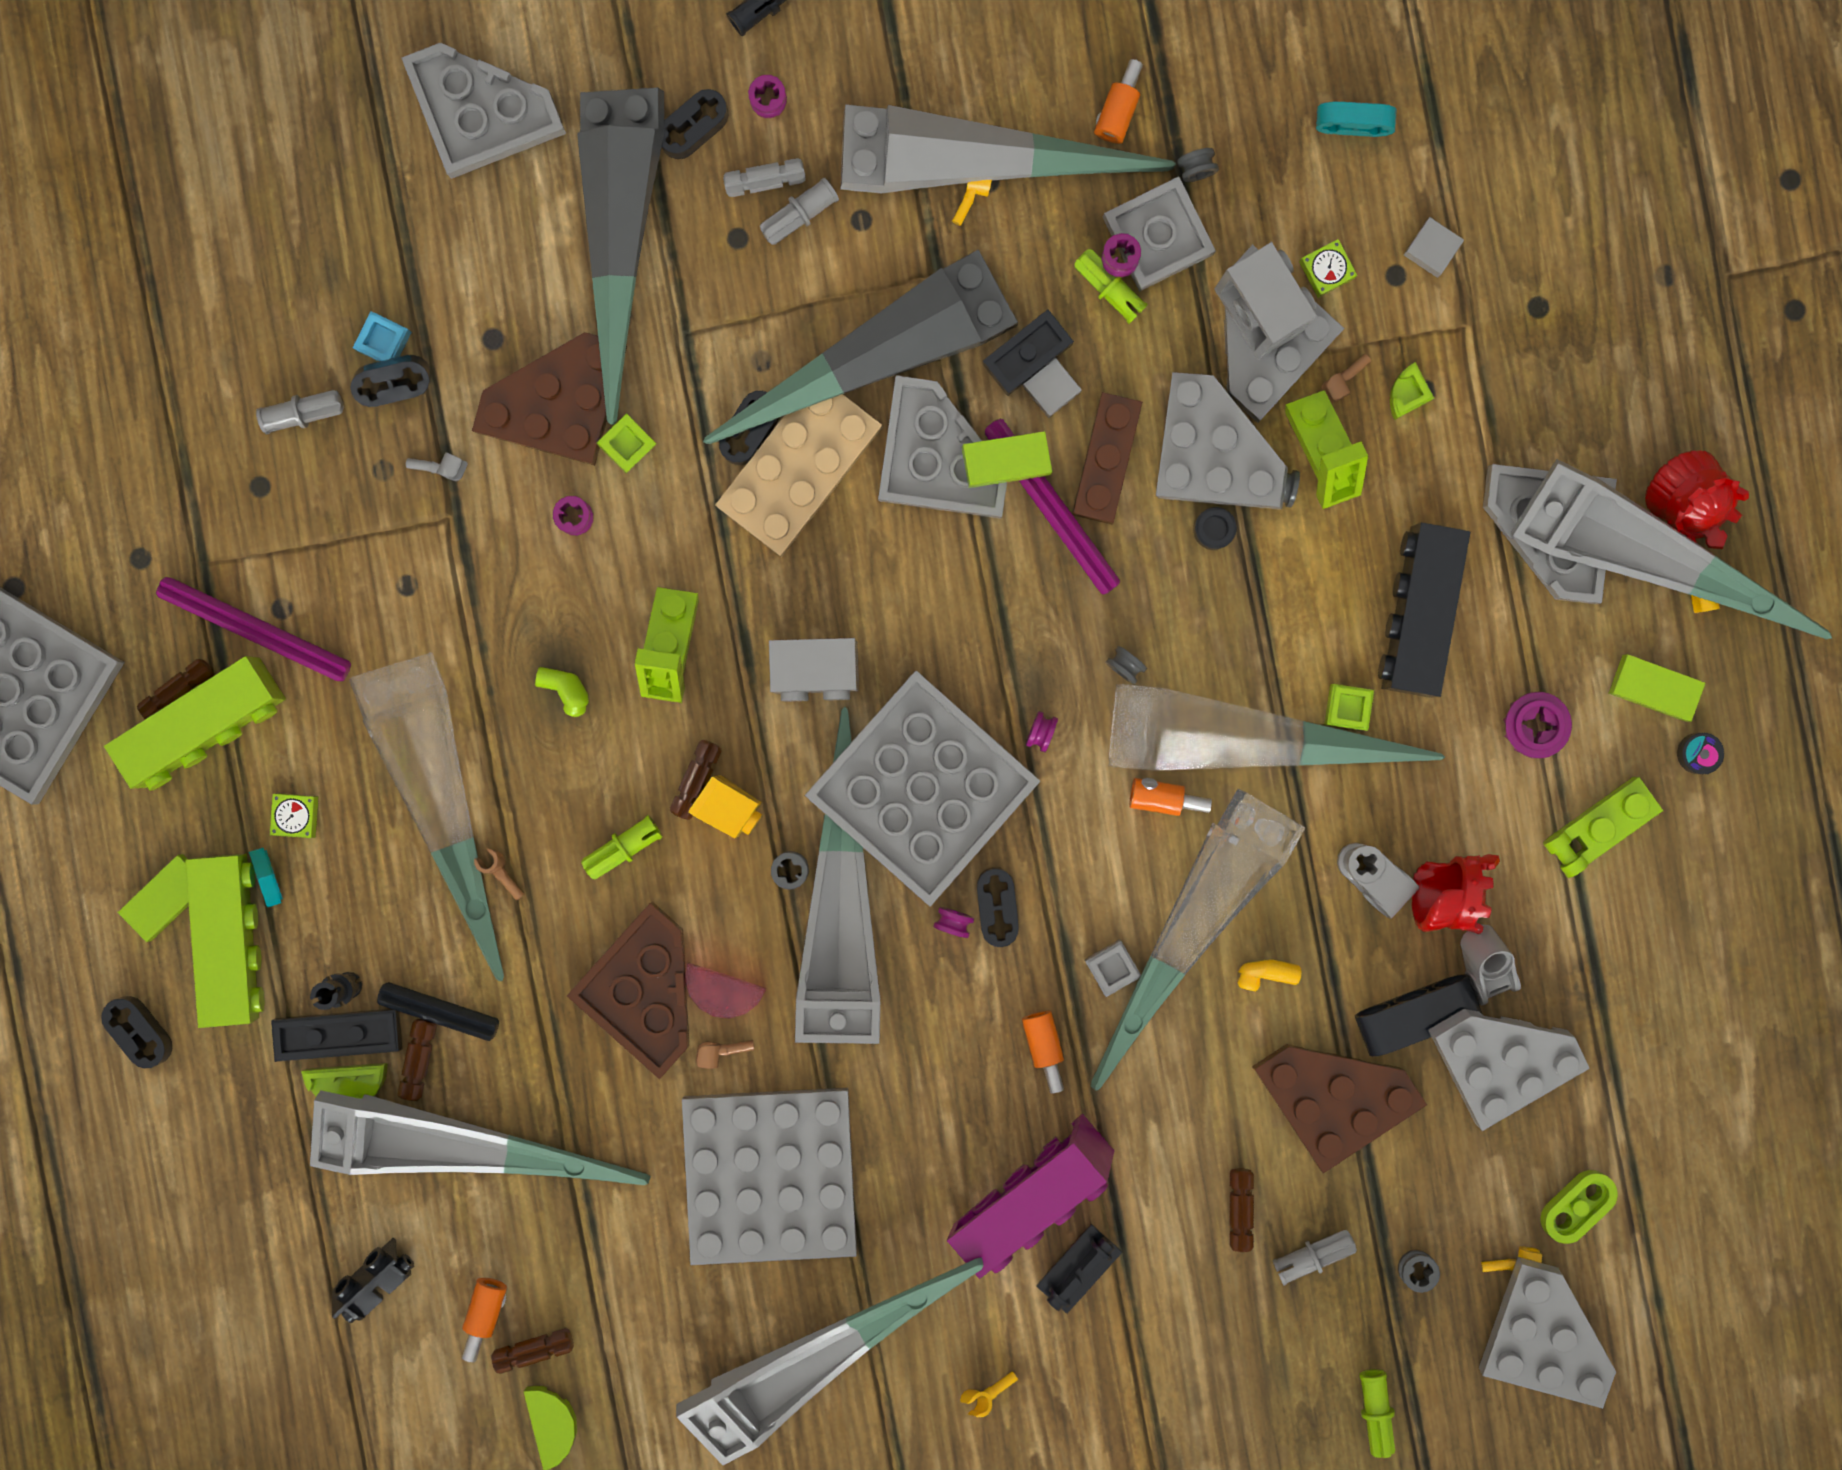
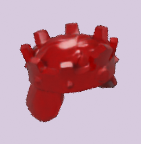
[1645,450,1749,549]
[1412,854,1500,934]

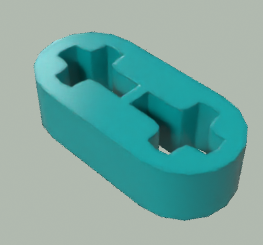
[1316,102,1397,137]

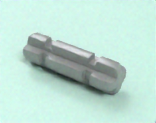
[723,158,805,197]

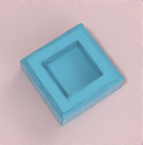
[353,311,412,362]

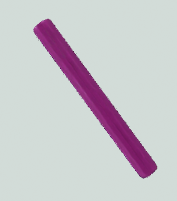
[985,418,1120,595]
[156,577,351,681]

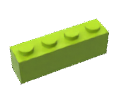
[104,656,286,791]
[185,854,265,1028]

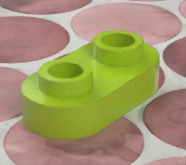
[1540,1170,1618,1244]

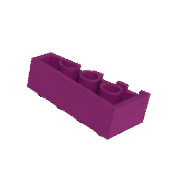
[947,1113,1115,1279]

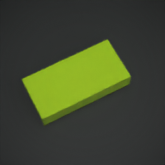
[961,431,1052,488]
[1608,654,1706,722]
[117,854,189,942]

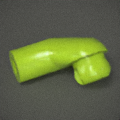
[535,667,589,717]

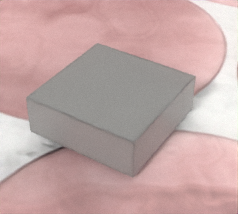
[1404,217,1464,278]
[1023,358,1082,418]
[1084,939,1141,997]

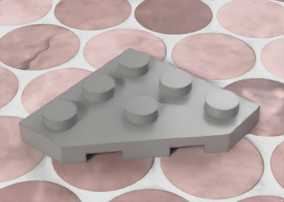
[402,43,567,179]
[1224,244,1345,423]
[1156,372,1288,510]
[878,375,1007,519]
[1483,464,1617,604]
[1428,1009,1590,1131]
[1479,1257,1616,1409]

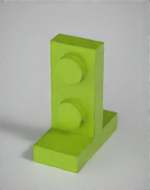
[1285,390,1368,509]
[635,587,699,703]

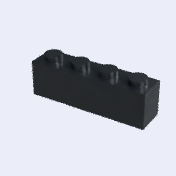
[1378,522,1471,698]

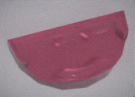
[685,963,767,1019]

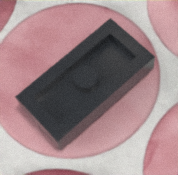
[982,309,1074,396]

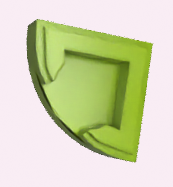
[1390,362,1435,420]

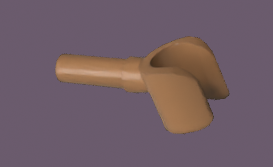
[1321,354,1371,404]
[474,849,524,901]
[696,1040,754,1069]

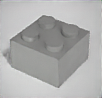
[1214,242,1317,360]
[769,638,859,702]

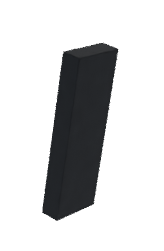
[271,1009,403,1062]

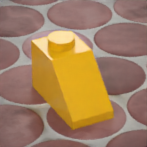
[688,775,762,839]

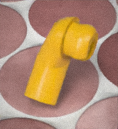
[1237,959,1302,991]

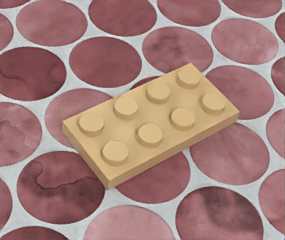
[715,394,883,558]

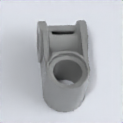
[1337,843,1419,919]
[1460,924,1521,1006]

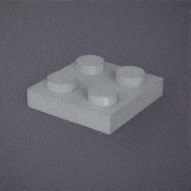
[1103,177,1216,292]

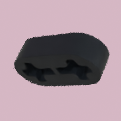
[662,89,729,159]
[350,355,432,407]
[719,390,779,465]
[976,867,1019,947]
[101,996,173,1069]

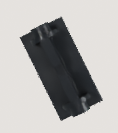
[1036,1224,1122,1314]
[332,1238,414,1323]

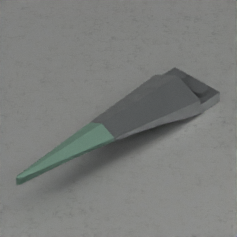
[577,87,665,425]
[703,250,1018,444]

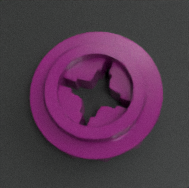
[1503,692,1572,758]

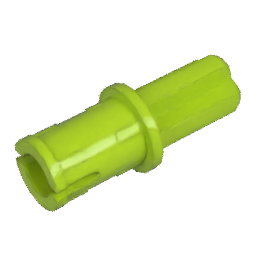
[1074,249,1148,324]
[581,815,663,879]
[1359,1369,1395,1458]

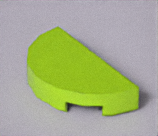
[301,1063,388,1099]
[523,1386,577,1470]

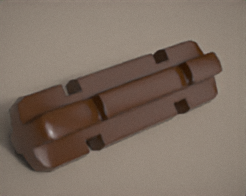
[137,659,215,719]
[670,740,722,820]
[397,1019,437,1101]
[1229,1168,1254,1252]
[491,1328,574,1374]

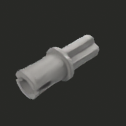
[759,177,839,245]
[256,390,344,435]
[1272,1230,1357,1286]

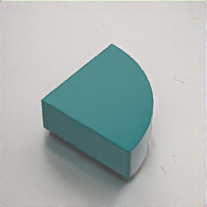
[249,848,283,907]

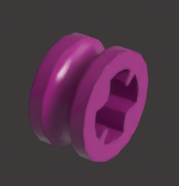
[748,75,787,118]
[1101,233,1141,277]
[553,496,594,536]
[1026,711,1058,753]
[933,907,975,938]

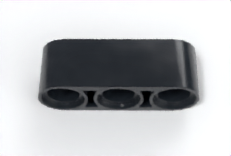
[1355,974,1483,1057]

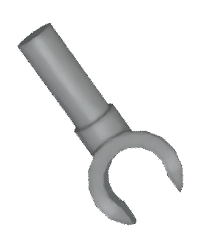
[406,452,468,481]

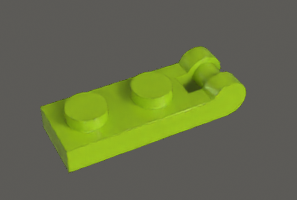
[1543,777,1663,878]

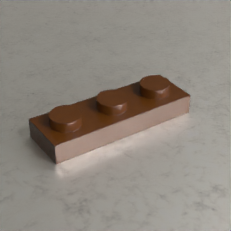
[1072,392,1143,525]

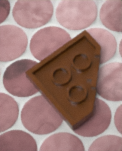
[472,332,627,466]
[567,902,689,1080]
[1252,1044,1427,1174]

